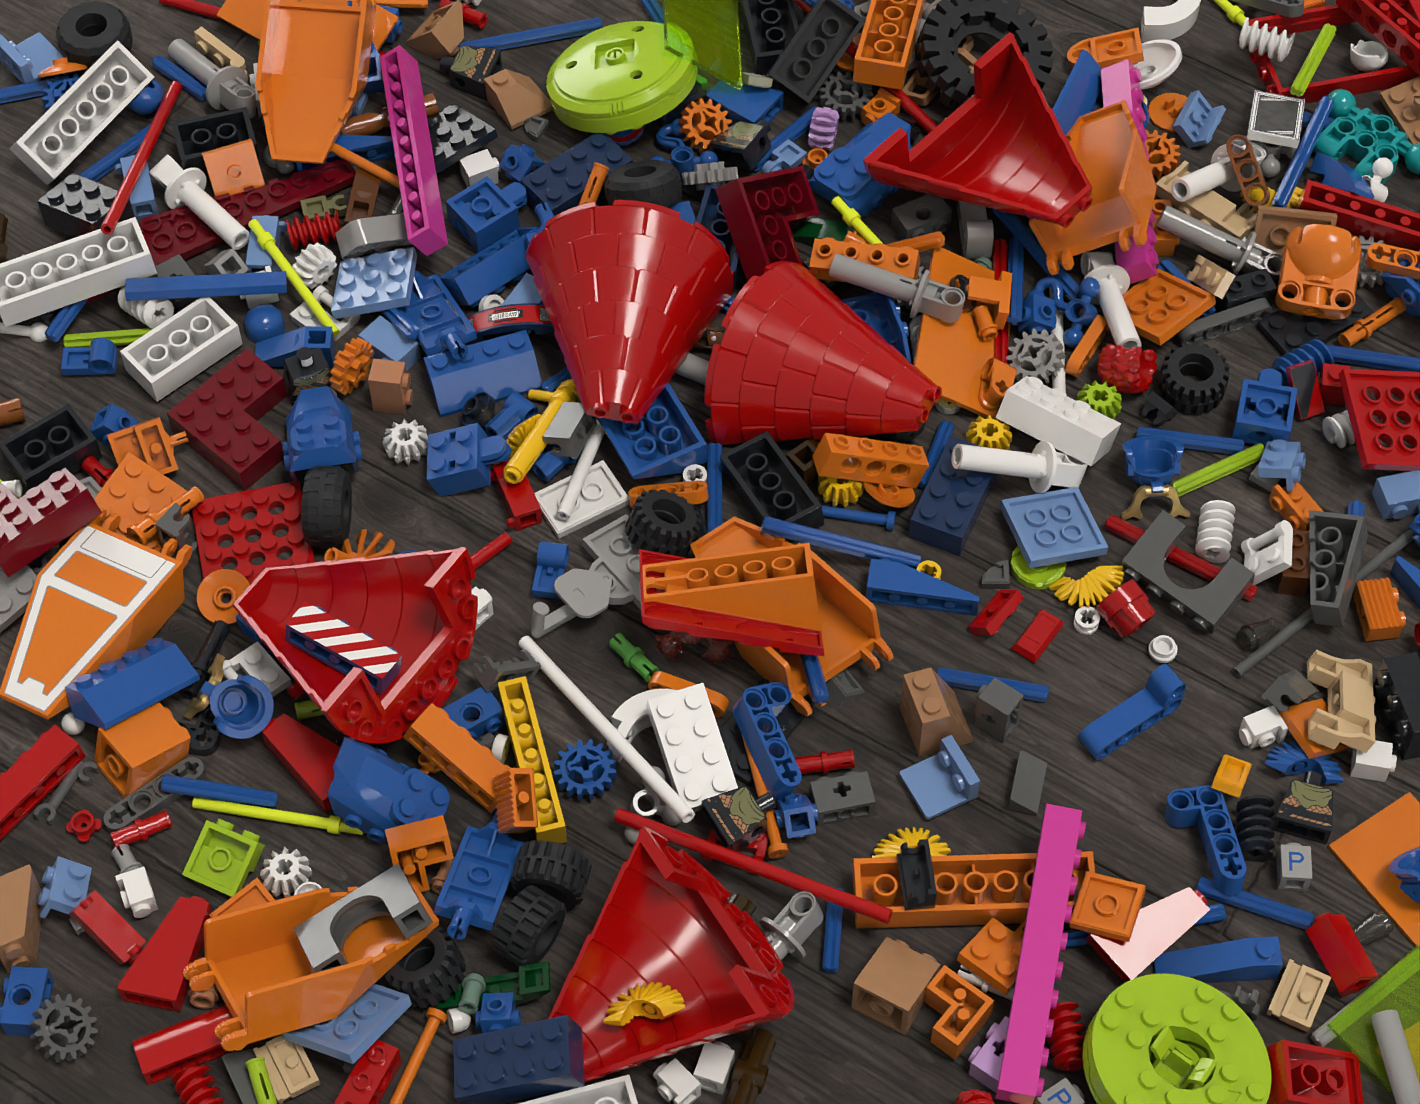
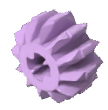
[808,107,839,151]

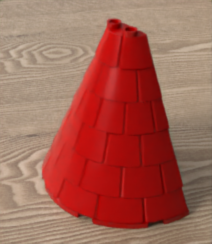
[863,32,1093,228]
[525,200,734,424]
[704,261,942,445]
[233,547,478,744]
[548,827,795,1083]

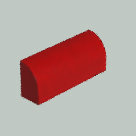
[132,1005,266,1086]

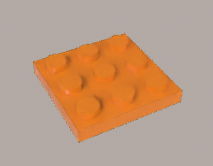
[1103,268,1216,346]
[94,452,191,552]

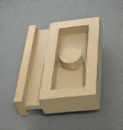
[1267,959,1331,1033]
[253,1034,321,1104]

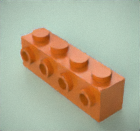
[809,237,920,282]
[403,703,511,813]

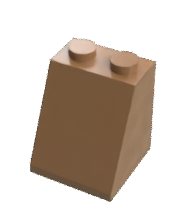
[900,667,973,757]
[0,864,42,973]
[851,937,941,1036]

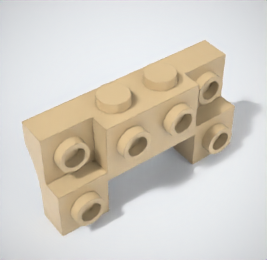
[1155,161,1256,240]
[1307,650,1376,753]

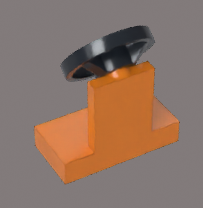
[949,271,1012,330]

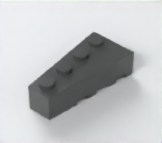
[1309,510,1368,627]

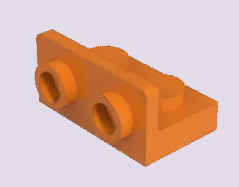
[1269,482,1324,531]

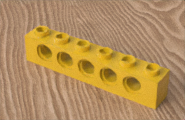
[498,676,567,844]

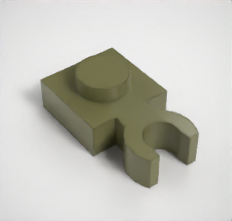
[300,195,347,222]

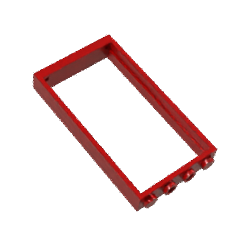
[1247,0,1420,104]

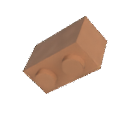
[368,358,413,415]

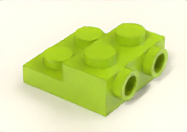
[182,818,265,897]

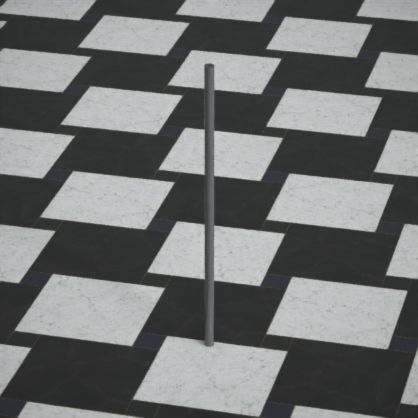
[1232,529,1415,678]

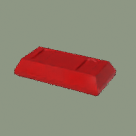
[1011,609,1065,664]

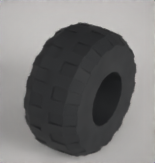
[56,1,133,72]
[604,160,682,209]
[301,466,352,549]

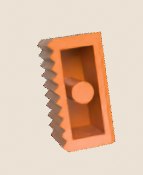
[1352,577,1406,641]
[493,768,538,834]

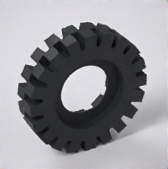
[915,0,1054,109]

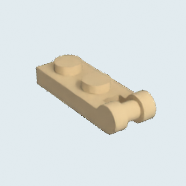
[194,26,248,81]
[1186,254,1235,299]

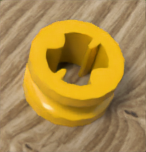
[917,560,941,580]

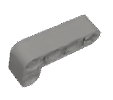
[955,200,994,260]
[335,214,412,260]

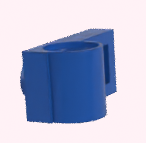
[61,338,118,375]
[532,541,570,599]

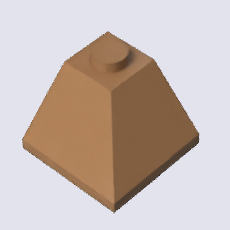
[406,0,464,59]
[484,69,554,129]

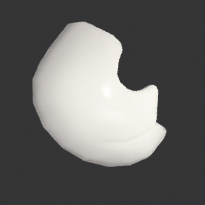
[1350,40,1389,72]

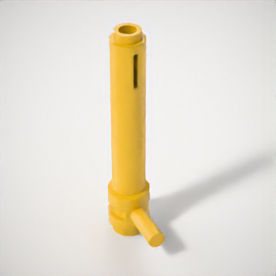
[504,379,581,484]

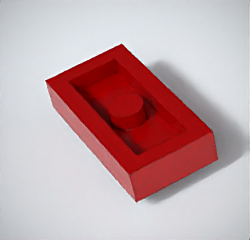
[968,589,1024,636]

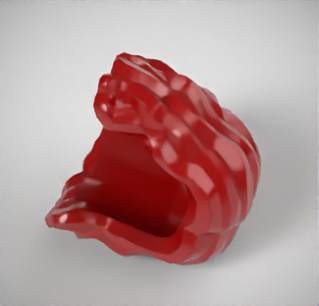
[1098,343,1157,393]

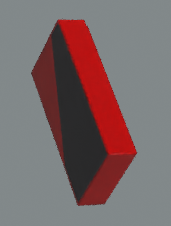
[1286,360,1325,420]

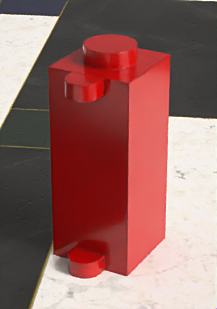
[491,460,542,532]
[68,890,146,965]
[1306,912,1379,998]

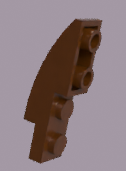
[338,167,381,257]

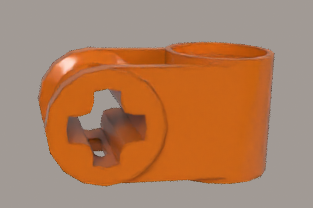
[978,357,1017,411]

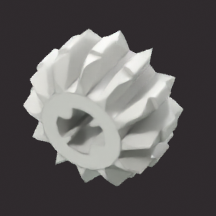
[292,243,337,289]
[383,419,428,466]
[260,847,312,898]

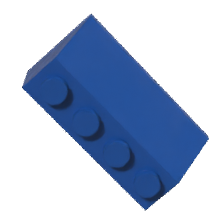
[1053,49,1103,134]
[439,226,539,308]
[424,330,542,417]
[65,638,200,729]

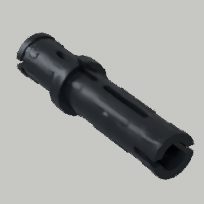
[179,620,231,699]

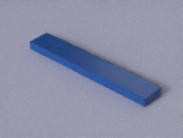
[125,271,287,301]

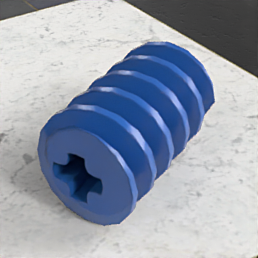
[1272,339,1334,387]

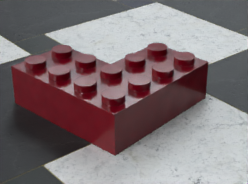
[715,165,820,281]
[167,349,287,491]
[0,468,102,577]

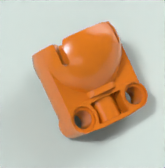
[1275,224,1362,320]

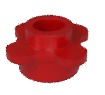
[66,810,102,842]

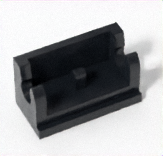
[896,839,937,911]

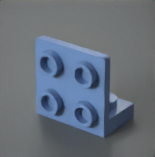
[0,33,64,84]
[899,735,980,820]

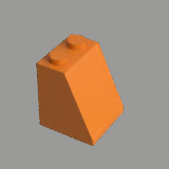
[94,702,191,798]

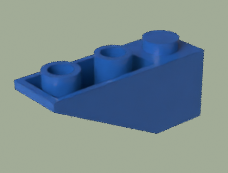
[255,326,336,367]

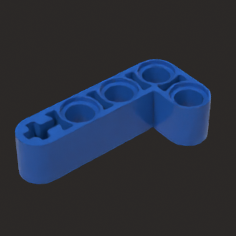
[1077,664,1186,761]
[732,682,802,800]
[1165,785,1247,896]

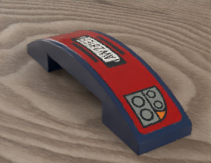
[465,303,555,345]

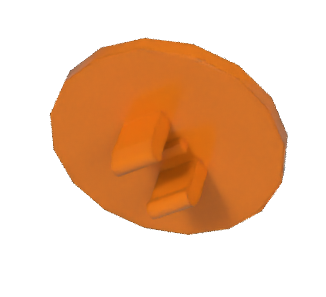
[1148,93,1188,133]

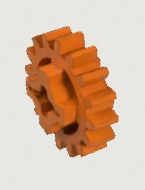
[678,98,732,153]
[1145,130,1181,179]
[329,337,374,395]

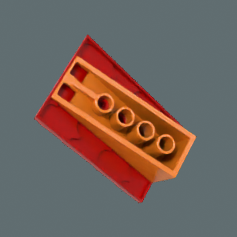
[639,543,824,656]

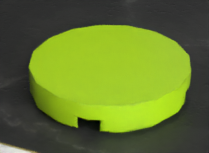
[1010,546,1066,590]

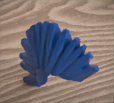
[1265,740,1344,784]

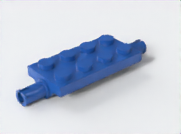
[398,271,477,359]
[433,809,524,940]

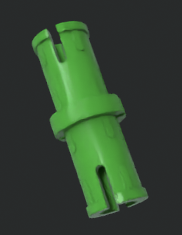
[609,633,659,682]

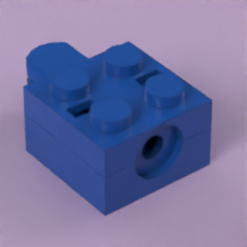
[446,176,527,252]
[1232,368,1297,447]
[427,423,511,497]

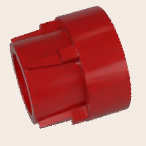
[1096,579,1155,638]

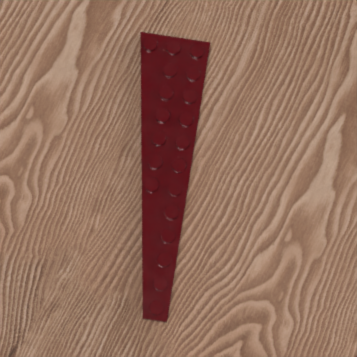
[46,159,356,305]

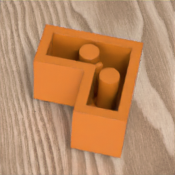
[385,815,454,892]
[924,965,994,1060]

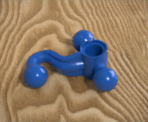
[650,118,719,180]
[1025,277,1100,348]

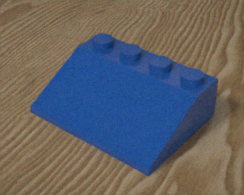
[596,383,707,479]

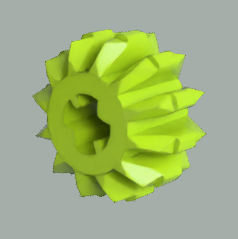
[1076,380,1122,420]

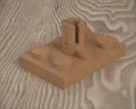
[1379,76,1420,145]
[1254,205,1337,255]

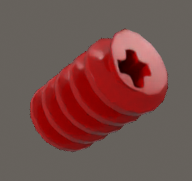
[286,210,341,250]
[1047,1002,1085,1071]
[171,1065,225,1104]

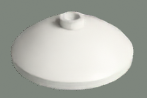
[1133,39,1182,90]

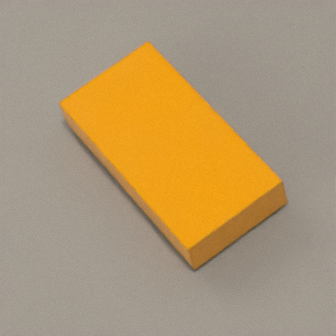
[1211,755,1252,798]

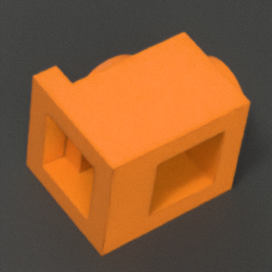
[861,88,900,125]

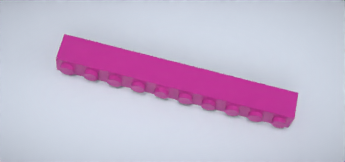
[380,45,448,256]
[1101,59,1159,284]
[995,804,1086,1104]

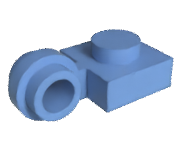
[761,139,807,173]

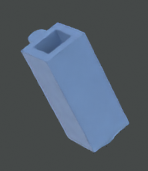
[115,155,159,220]
[245,215,287,273]

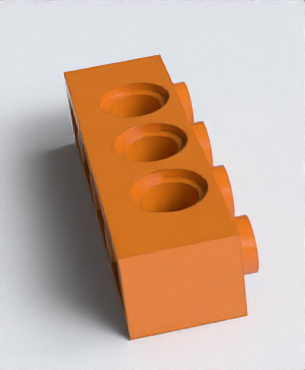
[812,433,929,488]

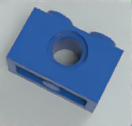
[442,686,505,740]
[0,966,54,1036]

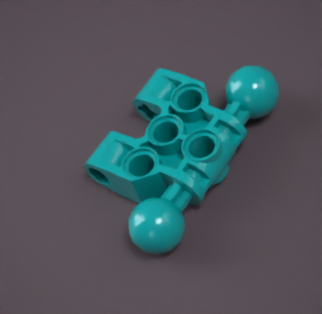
[1313,89,1420,184]

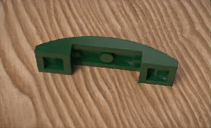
[793,218,886,247]
[432,961,551,1013]

